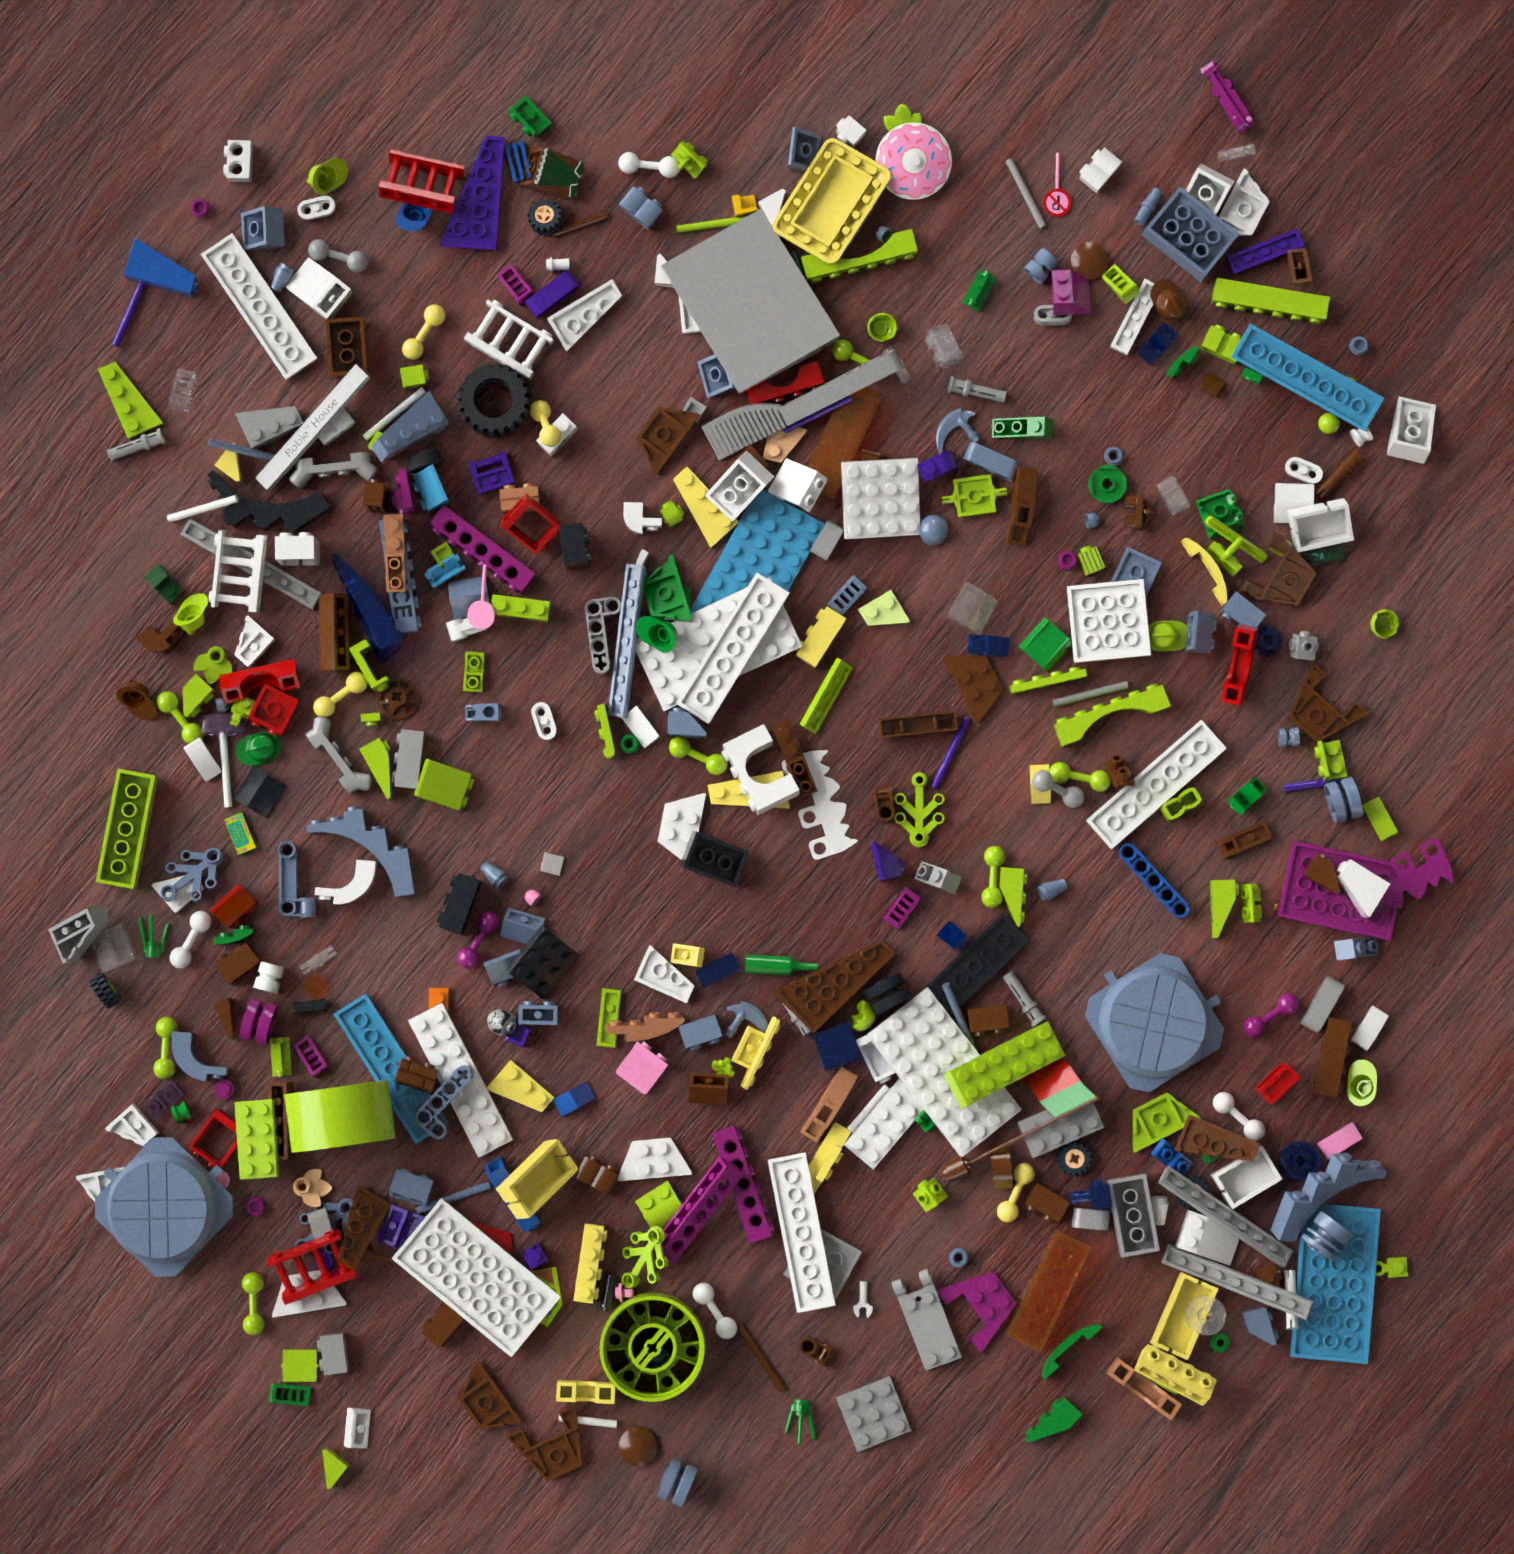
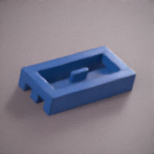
[505,141,532,183]

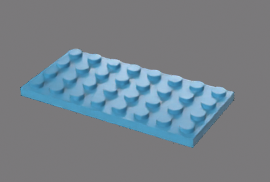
[690,490,825,614]
[1290,1204,1381,1364]

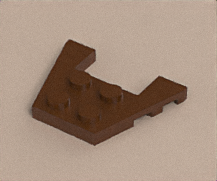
[1239,530,1317,605]
[1288,663,1369,743]
[506,1404,583,1481]

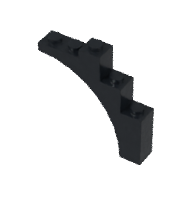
[207,470,332,534]

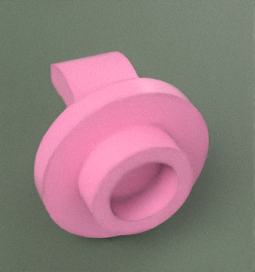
[615,1283,634,1303]

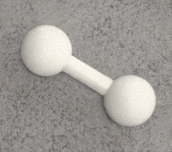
[618,152,680,178]
[170,911,211,968]
[1213,1092,1265,1141]
[693,1283,737,1339]

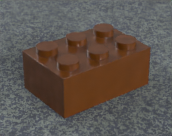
[325,316,370,380]

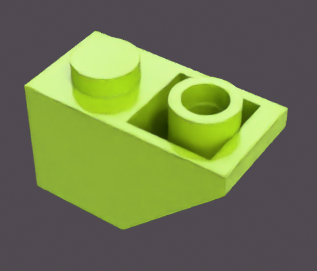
[183,674,215,719]

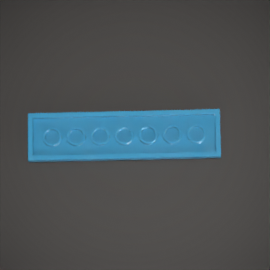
[1231,323,1384,431]
[333,993,449,1144]

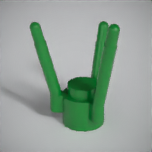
[139,914,170,957]
[785,1399,816,1445]

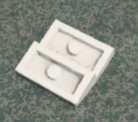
[1274,483,1314,524]

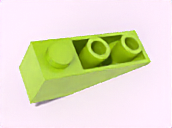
[999,867,1027,927]

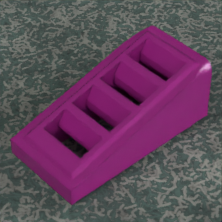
[497,264,535,307]
[883,887,921,929]
[293,1035,331,1079]

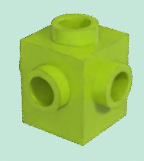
[913,1177,948,1212]

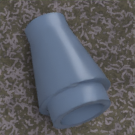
[270,262,294,292]
[480,861,508,889]
[1037,879,1067,901]

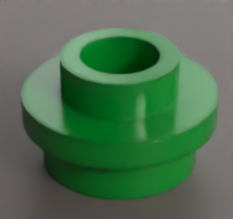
[620,734,639,754]
[1210,1333,1230,1352]

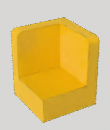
[732,195,758,217]

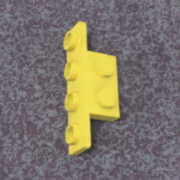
[731,1016,780,1090]
[809,1122,851,1194]

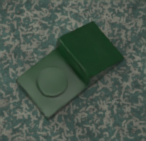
[144,564,184,605]

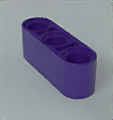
[525,270,580,318]

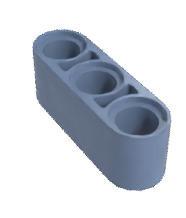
[963,442,1021,482]

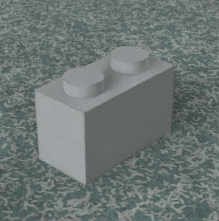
[317,1332,349,1375]

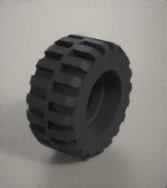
[457,362,532,438]

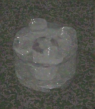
[1185,1295,1226,1335]

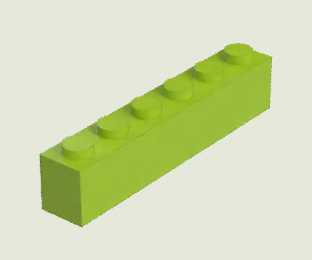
[1211,278,1330,324]

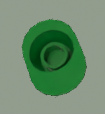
[636,616,679,653]
[235,732,281,766]

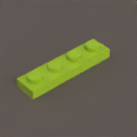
[799,658,853,734]
[1009,666,1087,694]

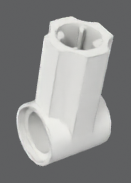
[446,618,487,642]

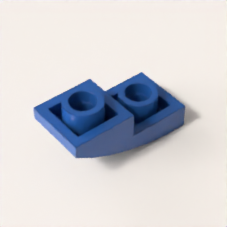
[1150,1138,1193,1176]

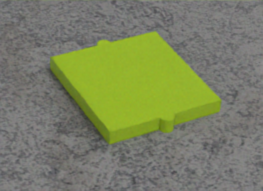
[281,1349,319,1382]

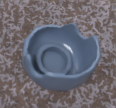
[919,515,948,546]

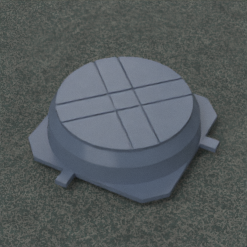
[1085,953,1224,1092]
[95,1137,233,1277]

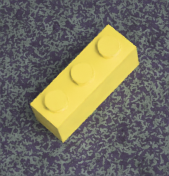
[795,607,846,668]

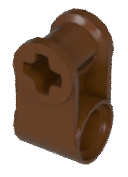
[872,785,894,823]
[799,1336,837,1368]

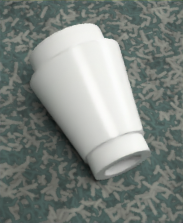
[1151,1196,1169,1225]

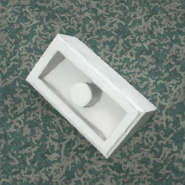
[622,706,660,749]
[344,1408,371,1449]

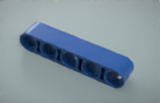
[1118,843,1189,918]

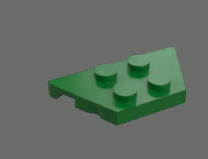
[643,555,693,622]

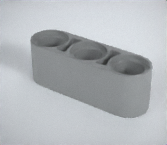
[1300,976,1345,1033]

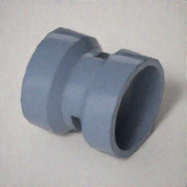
[1278,727,1300,748]

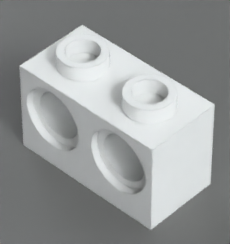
[223,140,253,182]

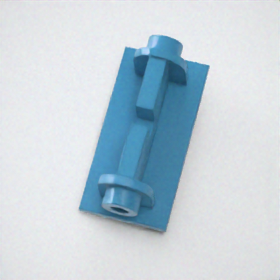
[424,554,466,588]

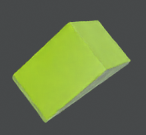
[322,1448,350,1489]

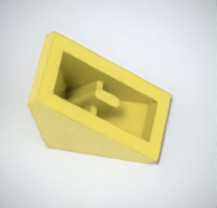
[215,443,242,484]

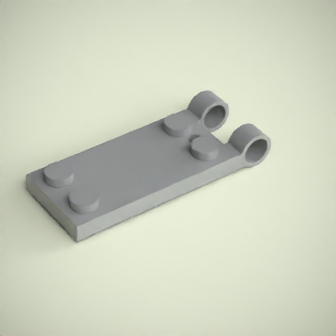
[892,1269,962,1371]

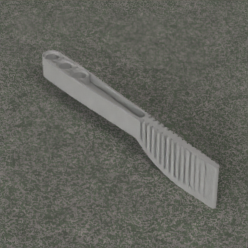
[701,349,903,460]

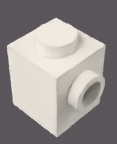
[836,116,866,148]

